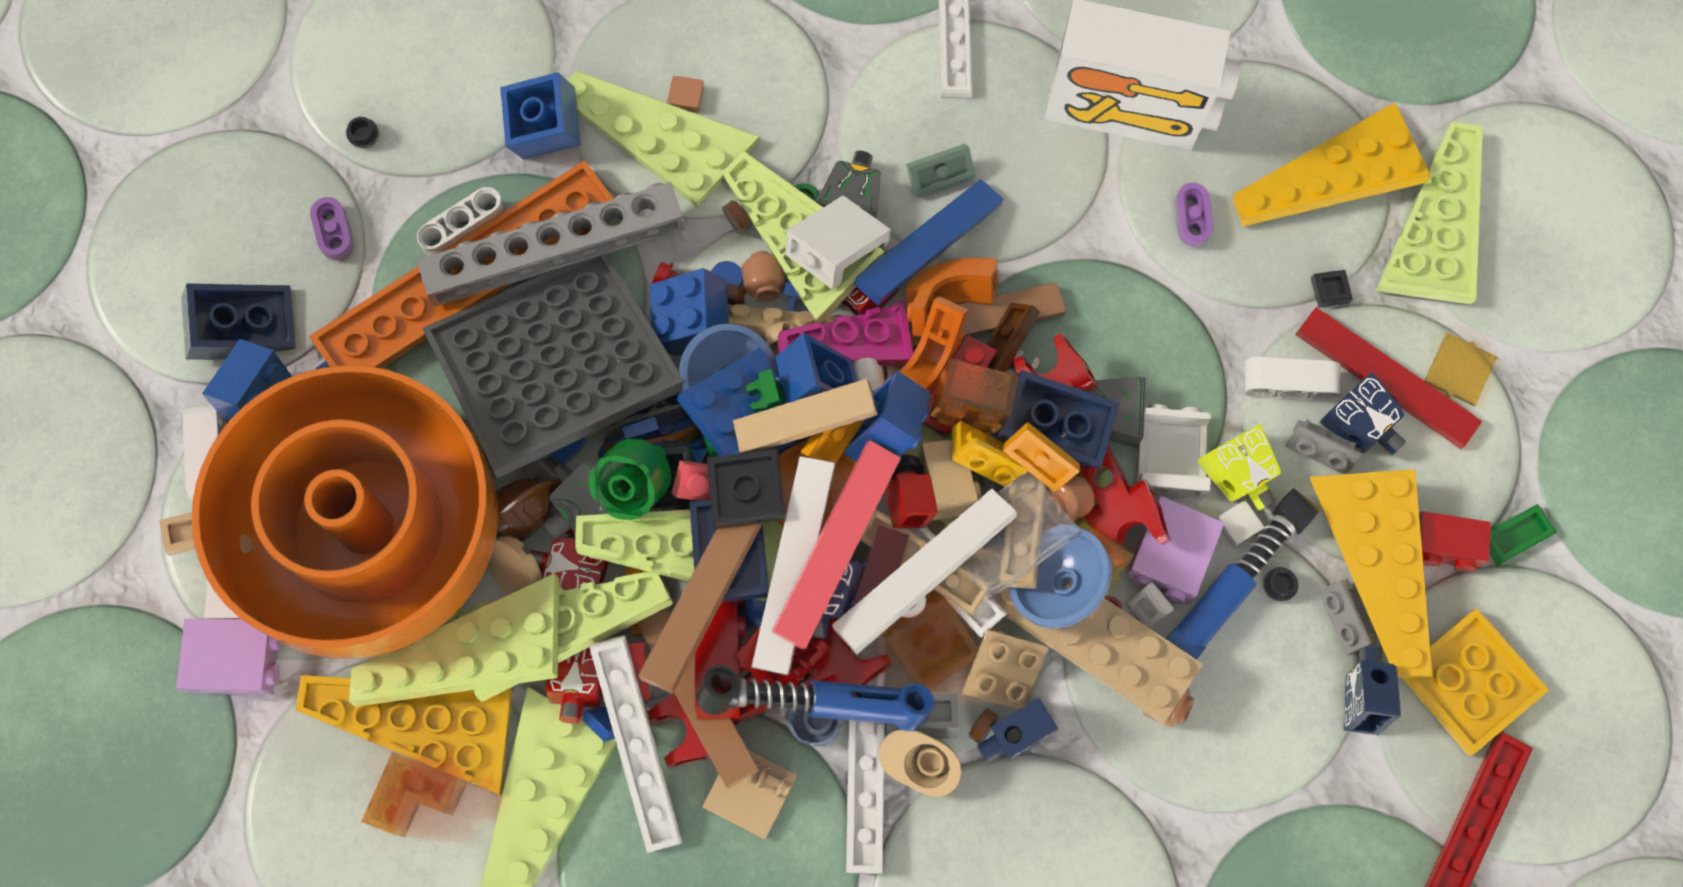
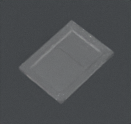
[961,471,1081,600]

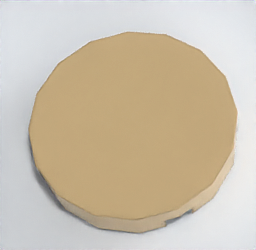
[488,536,542,595]

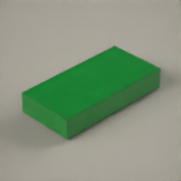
[1489,504,1557,566]

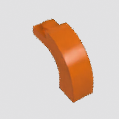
[906,257,999,336]
[899,296,969,398]

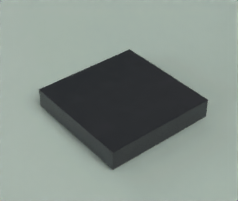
[707,448,786,529]

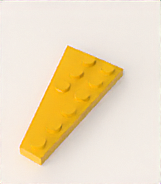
[1232,102,1430,227]
[1309,469,1433,678]
[296,675,514,796]

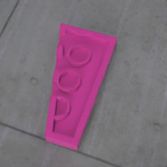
[777,301,913,366]

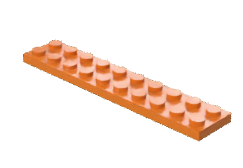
[309,160,614,369]

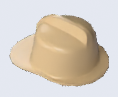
[878,730,962,797]

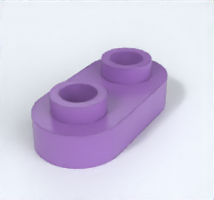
[1175,183,1213,247]
[310,197,354,260]

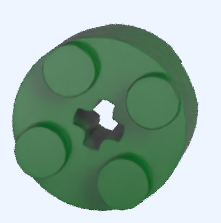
[589,439,671,520]

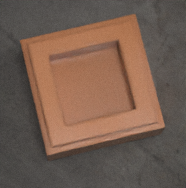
[667,76,704,113]

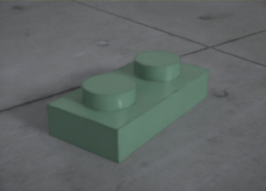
[906,144,976,197]

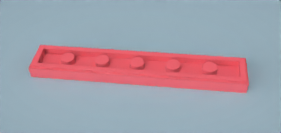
[771,440,900,649]

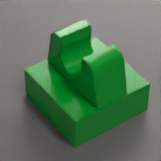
[746,369,785,413]

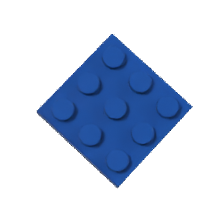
[677,347,811,456]

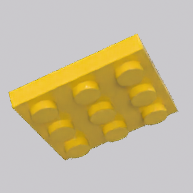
[1402,608,1549,756]

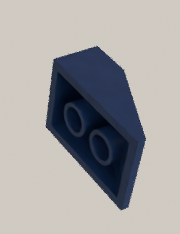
[181,283,296,360]
[995,370,1120,469]

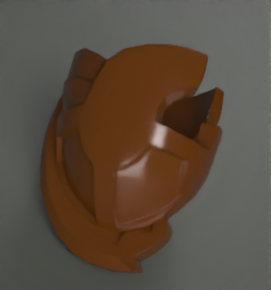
[496,478,562,542]

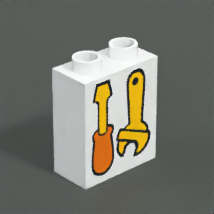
[1044,0,1241,151]

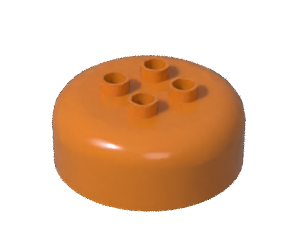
[192,365,498,659]

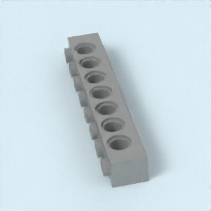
[417,182,685,307]

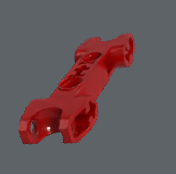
[1013,333,1172,567]
[647,619,893,768]

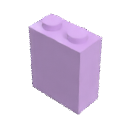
[1125,496,1224,604]
[176,619,283,695]

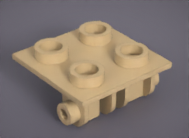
[962,626,1049,709]
[702,749,798,840]

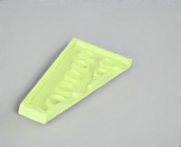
[567,71,759,208]
[1375,122,1483,305]
[722,151,885,323]
[575,510,783,602]
[449,572,673,702]
[349,574,559,707]
[481,686,617,887]

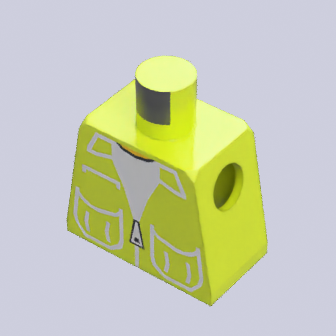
[1197,424,1281,511]

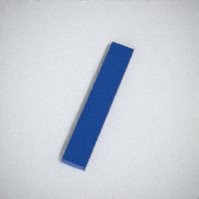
[853,179,1004,305]

